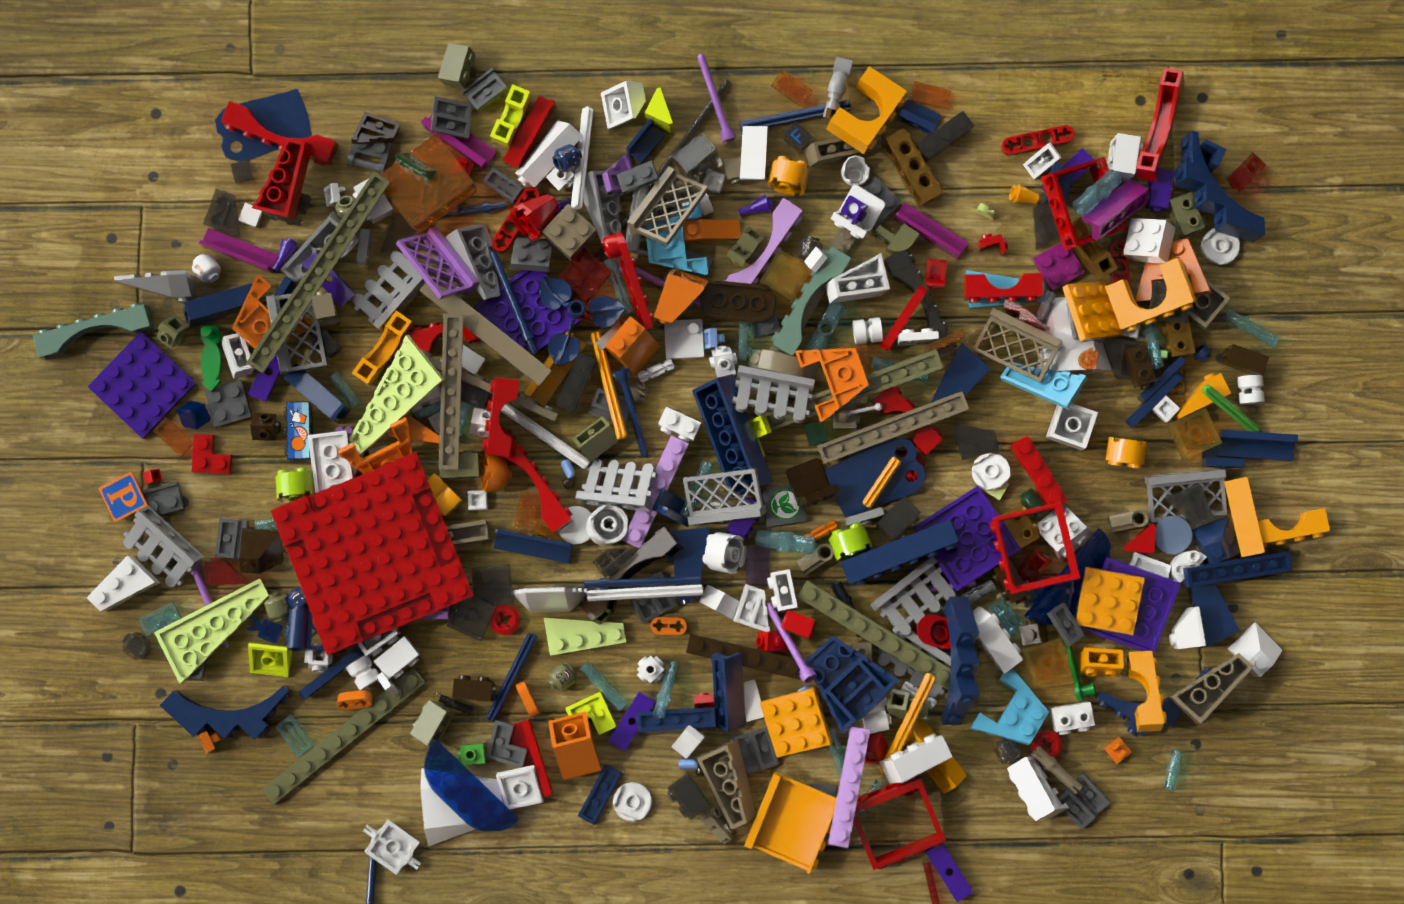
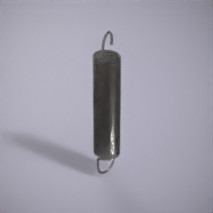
[433,692,479,716]

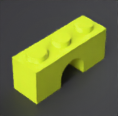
[490,84,532,148]

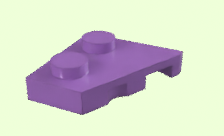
[602,154,634,192]

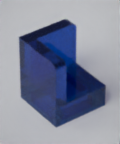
[176,401,211,430]

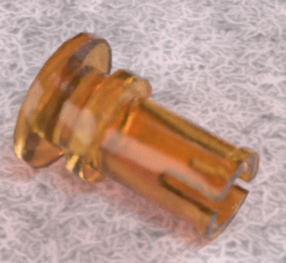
[1078,348,1099,370]

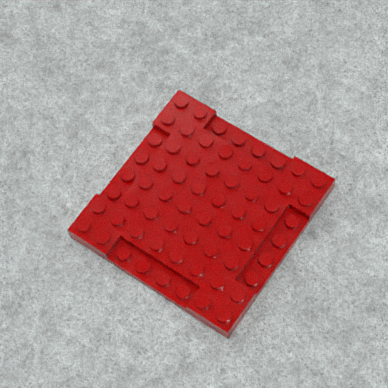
[270,452,474,656]

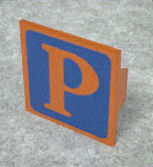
[98,471,148,523]

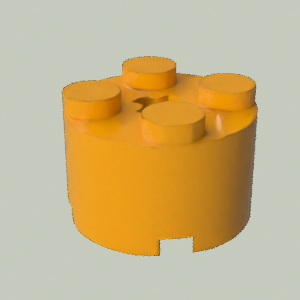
[767,156,810,196]
[1105,437,1148,469]

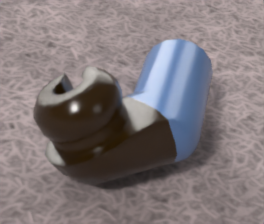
[561,459,575,489]
[678,759,704,776]

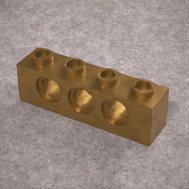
[881,128,943,208]

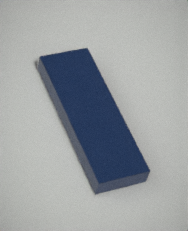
[1137,357,1186,403]
[578,764,622,825]

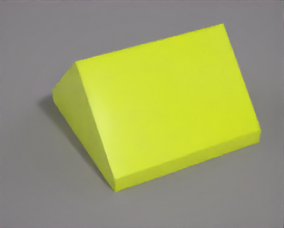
[645,88,673,133]
[248,643,292,677]

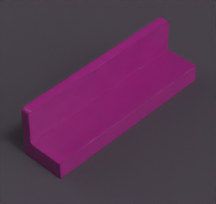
[421,116,496,171]
[1082,179,1149,241]
[894,202,968,260]
[198,228,278,274]

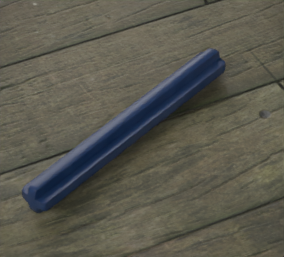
[486,633,538,722]

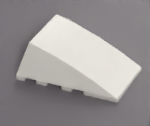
[1037,297,1112,372]
[512,587,589,613]
[421,768,504,846]

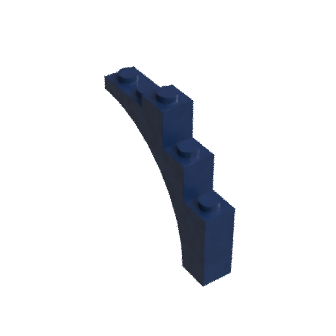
[1174,131,1265,243]
[941,597,980,726]
[1095,667,1212,737]
[160,685,292,740]

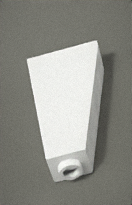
[515,121,583,187]

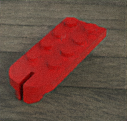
[602,232,655,330]

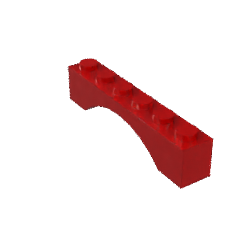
[1136,68,1185,182]
[221,101,339,166]
[500,427,573,535]

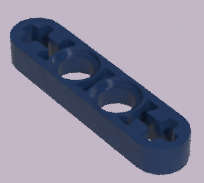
[1125,370,1184,428]
[299,646,364,700]

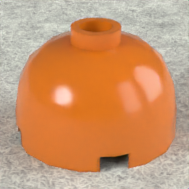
[481,454,512,492]

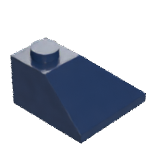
[1191,516,1240,564]

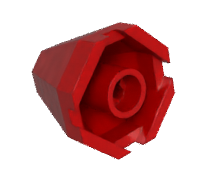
[510,194,558,241]

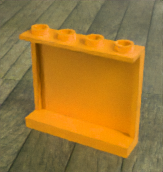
[744,771,837,874]

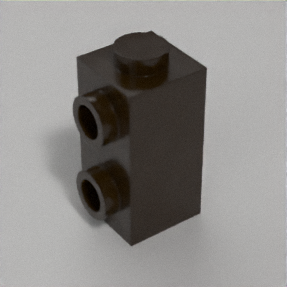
[1123,344,1156,390]
[1222,344,1269,375]
[991,560,1029,605]
[452,675,497,701]

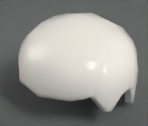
[841,155,870,186]

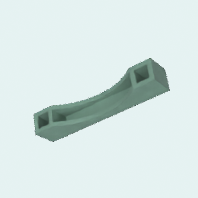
[771,246,851,356]
[32,303,155,360]

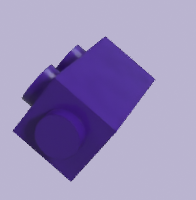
[1146,169,1174,213]
[726,497,762,539]

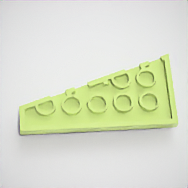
[349,335,444,454]
[154,579,269,684]

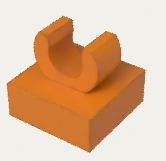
[198,731,221,754]
[1104,737,1132,764]

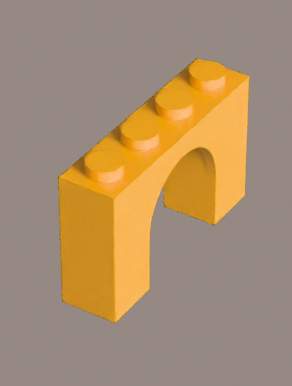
[826,66,907,154]
[1105,258,1197,332]

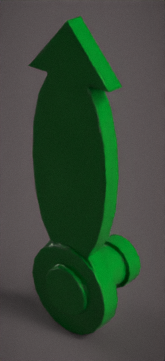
[200,325,222,392]
[1064,642,1097,703]

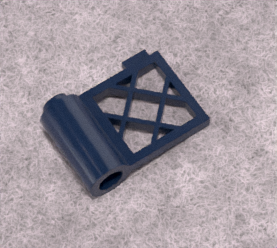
[287,606,346,652]

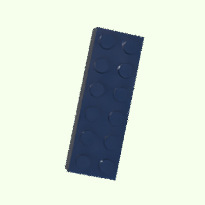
[692,374,773,498]
[840,520,961,586]

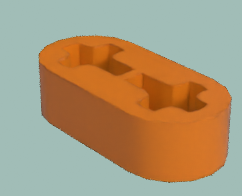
[650,617,687,635]
[516,681,540,718]
[336,690,373,710]

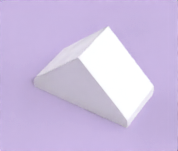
[1023,142,1062,179]
[699,585,739,620]

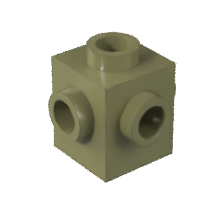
[156,314,189,349]

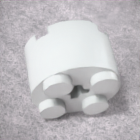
[586,505,628,547]
[703,532,747,574]

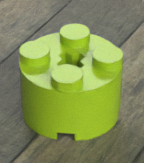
[275,468,315,502]
[829,522,873,562]

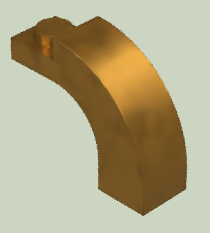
[1071,217,1118,278]

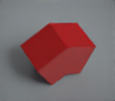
[143,469,162,485]

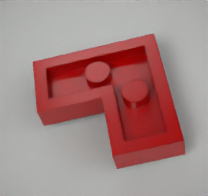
[191,434,232,474]

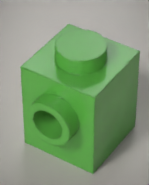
[457,743,487,766]

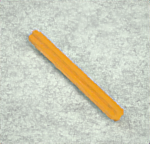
[591,331,627,440]
[880,673,936,774]

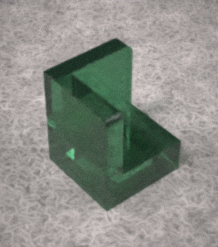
[804,421,828,447]

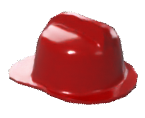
[917,615,950,649]

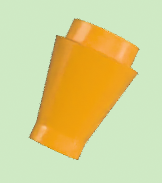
[1009,184,1039,205]

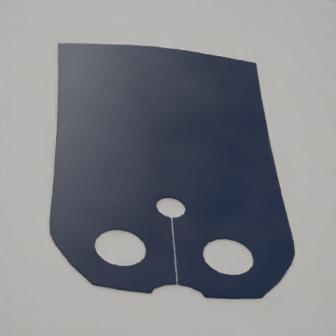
[215,89,311,162]
[825,437,926,518]

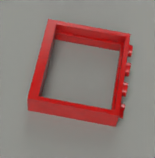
[1041,157,1128,250]
[989,501,1080,594]
[853,774,946,870]

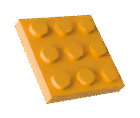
[1062,281,1124,341]
[1075,567,1145,635]
[760,687,832,758]

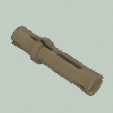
[1031,746,1083,794]

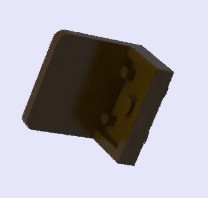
[786,458,840,507]

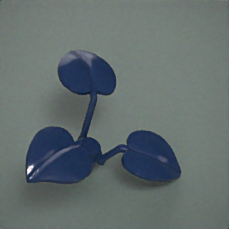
[540,276,625,365]

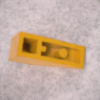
[1174,372,1231,420]

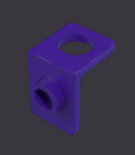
[841,195,868,225]

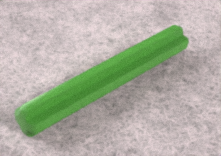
[1202,384,1260,432]

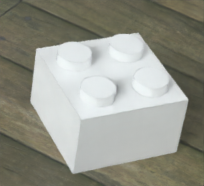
[1107,133,1143,182]
[1123,218,1176,264]
[1046,404,1098,451]

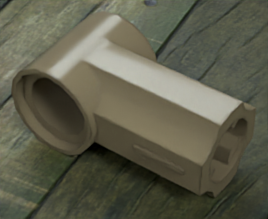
[1108,510,1149,532]
[796,544,834,575]

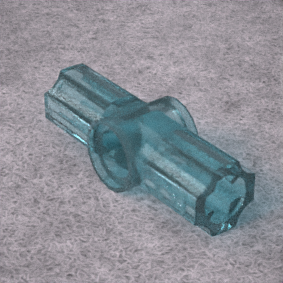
[1073,169,1122,216]
[805,302,847,350]
[755,530,816,554]

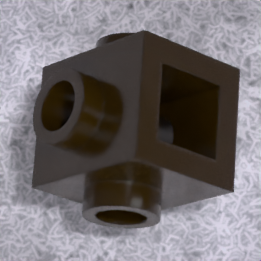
[250,413,281,441]

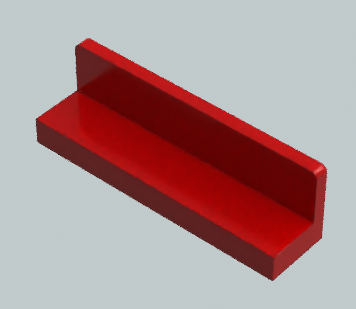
[502,95,556,170]
[512,719,553,797]

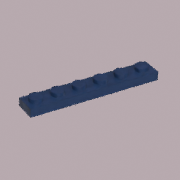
[1183,551,1292,587]

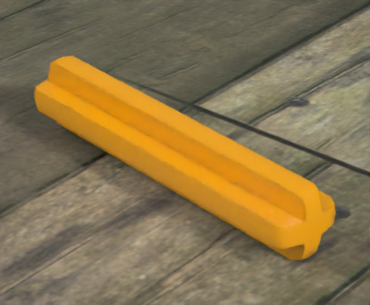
[863,457,901,508]

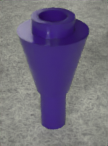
[738,194,774,216]
[273,237,299,272]

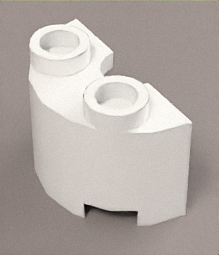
[1170,551,1207,582]

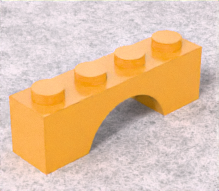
[352,311,415,386]
[1258,508,1330,547]
[1126,651,1166,732]

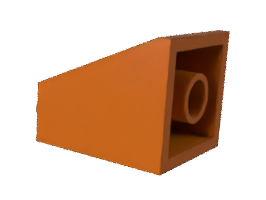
[654,268,709,324]
[605,316,661,376]
[548,711,601,780]

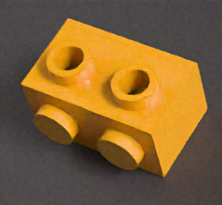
[1079,648,1124,678]

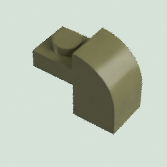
[874,223,920,255]
[727,226,765,266]
[886,689,931,722]

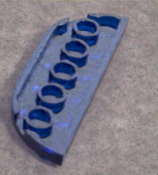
[1024,528,1111,626]
[424,739,520,832]

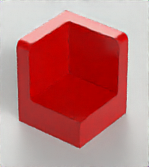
[864,734,888,764]

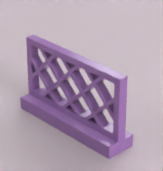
[396,226,479,300]

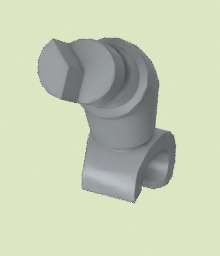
[823,56,853,118]

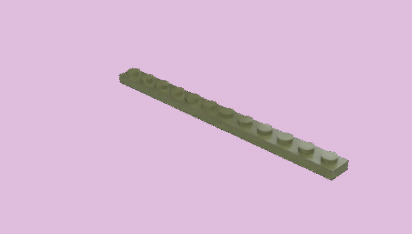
[246,171,390,373]

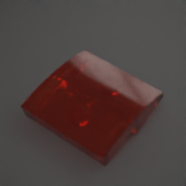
[558,248,612,303]
[1003,300,1050,331]

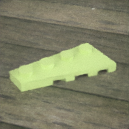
[544,618,626,656]

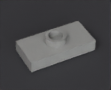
[844,508,884,526]

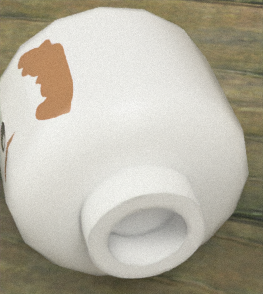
[192,254,221,282]

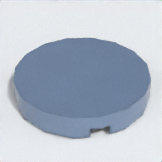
[1155,516,1192,554]

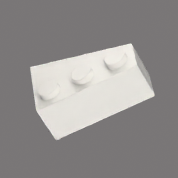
[825,253,890,303]
[87,556,161,611]
[972,606,1023,674]
[880,734,952,783]
[1007,757,1069,821]

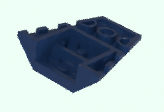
[805,635,900,733]

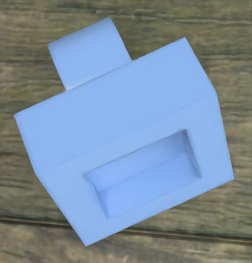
[703,328,725,350]

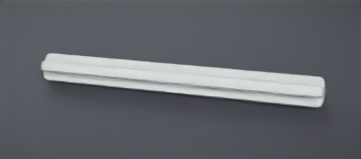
[571,107,593,210]
[501,403,590,469]
[587,585,703,601]

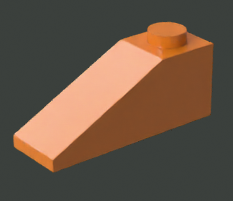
[683,220,741,244]
[388,413,440,445]

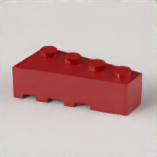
[252,138,313,219]

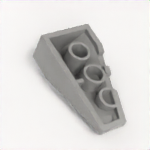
[583,171,623,242]
[280,211,359,282]
[445,224,500,300]
[114,270,196,303]

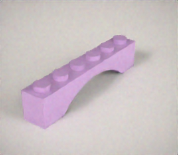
[725,197,803,284]
[622,435,689,549]
[828,726,870,848]

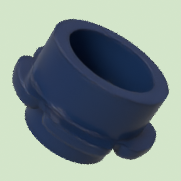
[1194,344,1212,361]

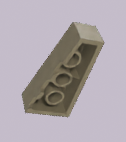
[1169,653,1254,725]
[697,738,757,830]

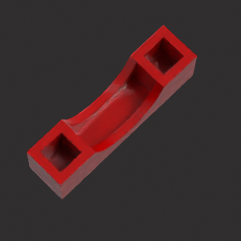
[963,273,1043,303]
[406,322,481,354]
[482,377,519,457]
[871,386,943,456]
[1008,435,1068,512]

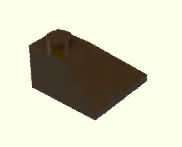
[239,528,284,574]

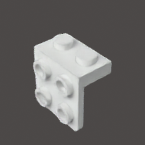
[831,185,885,239]
[1036,504,1091,561]

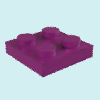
[1032,243,1085,292]

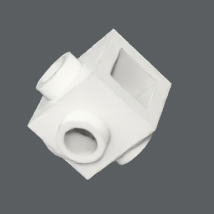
[546,166,575,192]
[709,346,738,378]
[469,408,490,437]
[305,643,333,672]
[637,656,664,683]

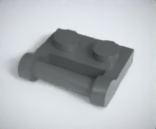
[347,142,393,174]

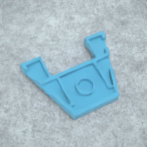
[645,202,708,275]
[970,668,1049,745]

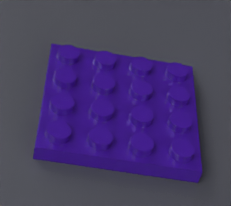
[475,270,580,356]
[87,331,197,439]
[913,486,1021,592]
[1080,556,1181,655]

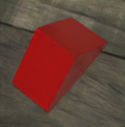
[1121,523,1156,554]
[781,610,818,639]

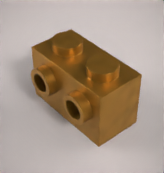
[1160,315,1195,359]
[1001,504,1040,548]

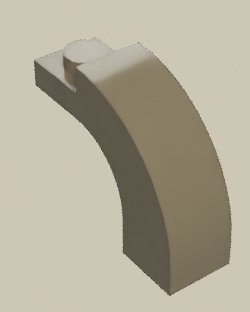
[747,349,818,379]

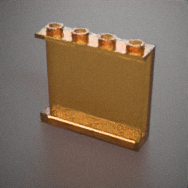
[379,134,478,235]

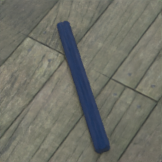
[740,100,851,132]

